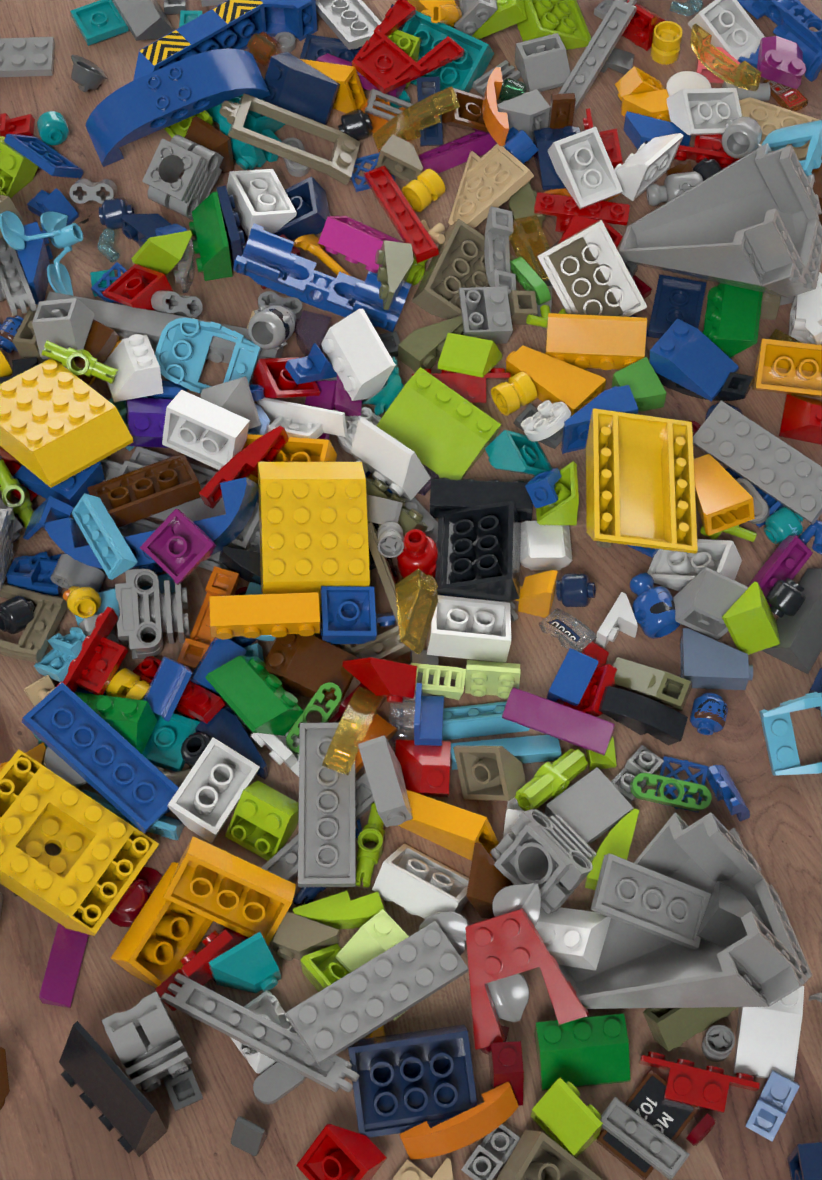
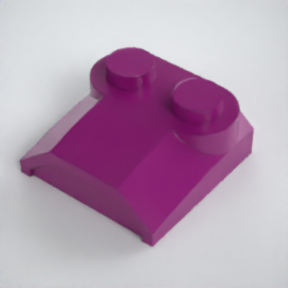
[756,36,806,89]
[140,509,216,585]

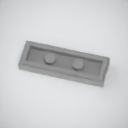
[600,1097,690,1180]

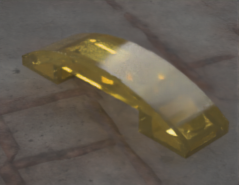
[690,24,761,91]
[322,687,384,775]

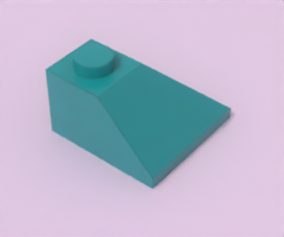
[485,430,552,476]
[209,932,281,994]

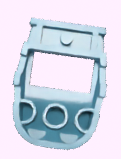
[762,120,822,176]
[155,318,262,393]
[759,692,822,776]

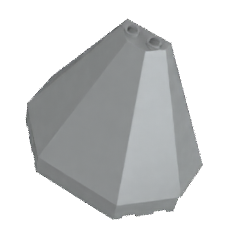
[618,143,822,298]
[558,812,813,1009]

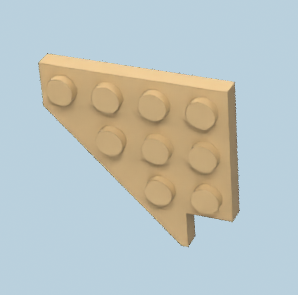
[739,97,822,161]
[448,143,534,229]

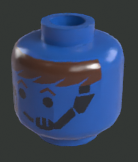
[0,316,23,353]
[690,693,728,735]

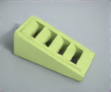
[410,663,466,700]

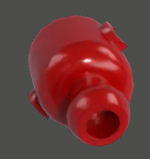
[397,529,438,583]

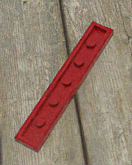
[364,165,439,263]

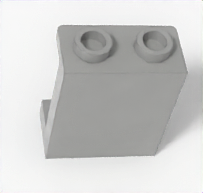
[454,0,498,36]
[545,767,633,845]

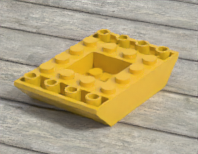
[0,749,159,936]

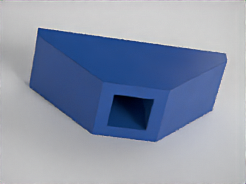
[624,111,692,150]

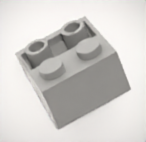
[515,33,571,92]
[497,89,550,141]
[459,287,513,344]
[32,298,95,359]
[673,567,748,641]

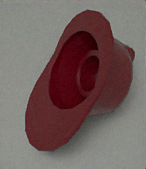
[108,867,163,927]

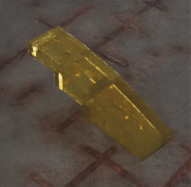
[372,86,460,152]

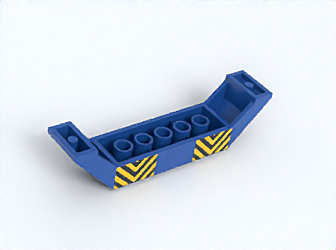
[133,0,317,81]

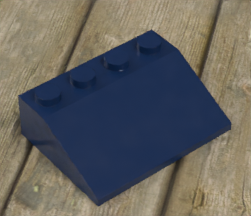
[348,1025,477,1138]

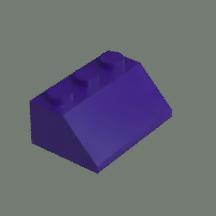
[126,398,173,448]

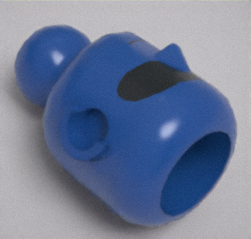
[630,573,680,639]

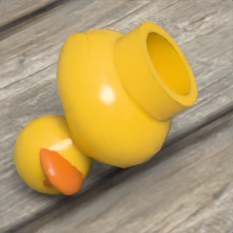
[63,586,101,618]

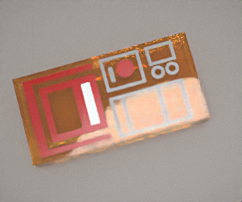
[763,79,808,112]

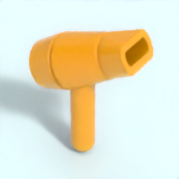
[421,4,462,25]

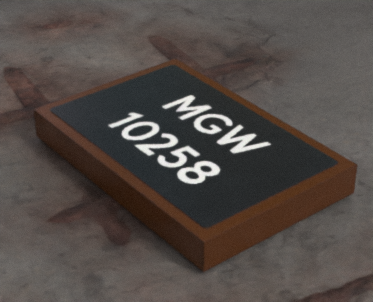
[596,1070,700,1180]

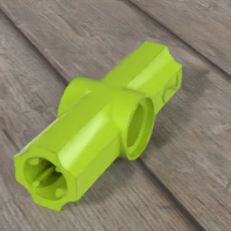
[515,748,588,811]

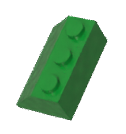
[189,192,233,281]
[703,283,763,358]
[205,655,304,736]
[75,692,157,754]
[534,1014,631,1091]

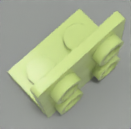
[465,660,521,699]

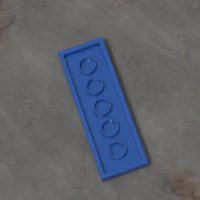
[22,683,179,834]

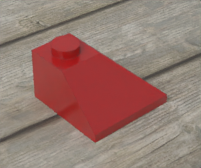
[102,264,173,311]
[251,357,321,398]
[779,394,822,445]
[342,657,417,704]
[395,740,451,797]
[296,1124,387,1180]

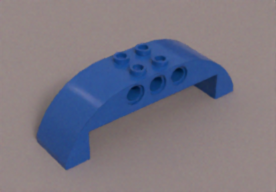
[85,48,270,167]
[44,477,259,574]

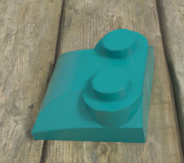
[219,115,267,170]

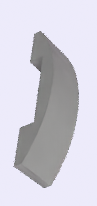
[484,206,516,295]

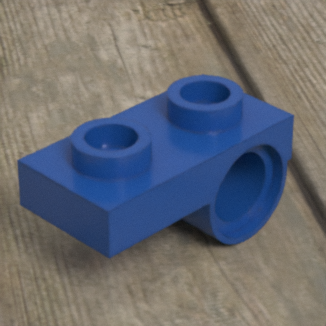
[496,127,538,164]

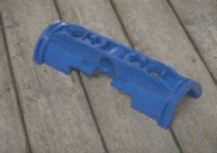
[737,0,822,82]
[233,223,412,333]

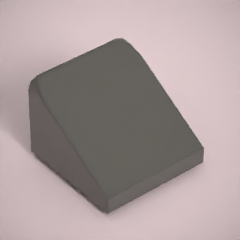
[231,1116,267,1156]

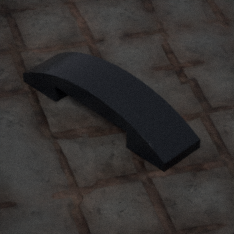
[655,372,754,401]

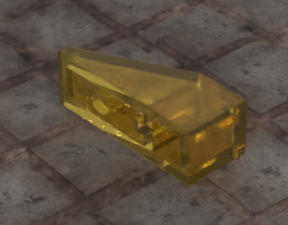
[509,215,550,281]
[395,569,438,654]

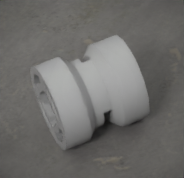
[377,522,404,558]
[701,1025,735,1062]

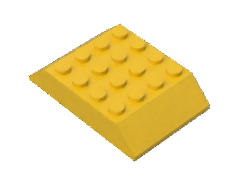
[0,358,133,488]
[586,408,698,554]
[258,462,370,615]

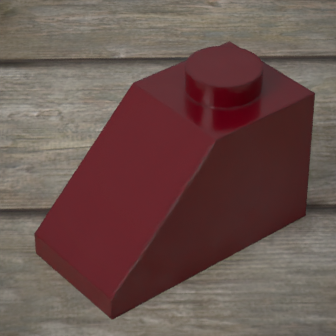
[488,1041,524,1106]

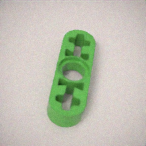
[510,256,551,305]
[286,683,343,754]
[630,773,712,811]

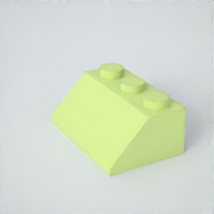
[335,909,409,1021]

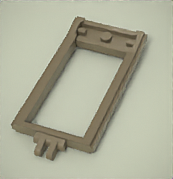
[220,94,360,185]
[340,522,418,661]
[0,583,67,663]

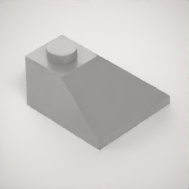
[200,376,261,429]

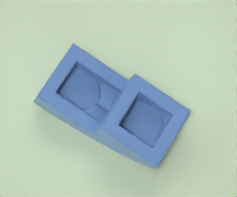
[745,1070,800,1142]

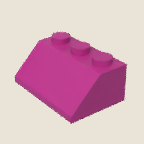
[318,216,404,273]

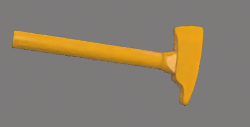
[293,234,351,276]

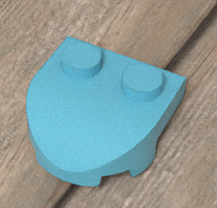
[34,627,86,682]

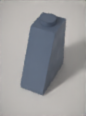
[680,628,753,690]

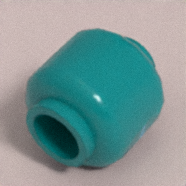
[37,111,69,146]
[764,507,803,544]

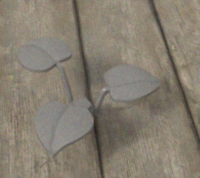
[419,883,541,1022]

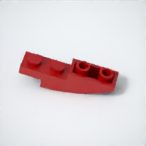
[132,656,225,724]

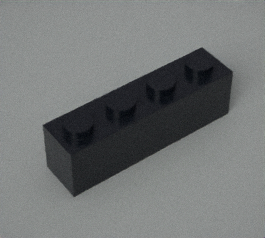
[430,478,533,522]

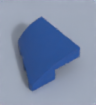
[6,552,66,596]
[706,765,750,822]

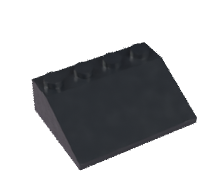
[435,501,521,602]
[59,1021,167,1157]

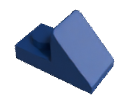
[27,188,79,226]
[285,343,337,384]

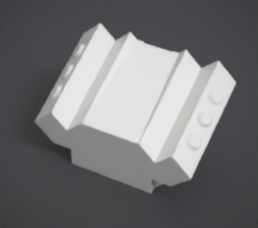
[788,272,822,345]

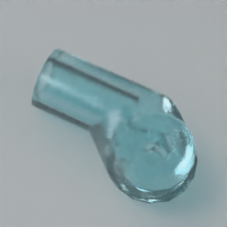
[670,0,703,17]
[97,229,120,263]

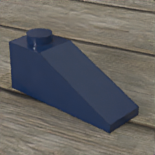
[417,77,443,147]
[195,706,268,779]

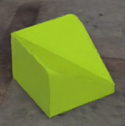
[586,736,617,771]

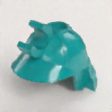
[362,356,404,416]

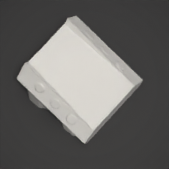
[520,521,573,571]
[230,990,299,1074]

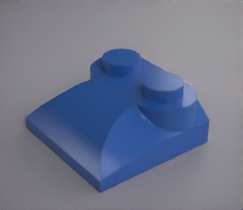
[320,586,377,644]

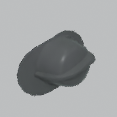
[71,55,108,92]

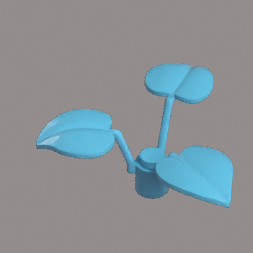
[0,211,83,296]

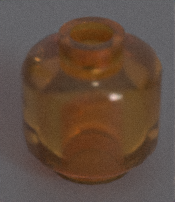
[247,32,281,66]

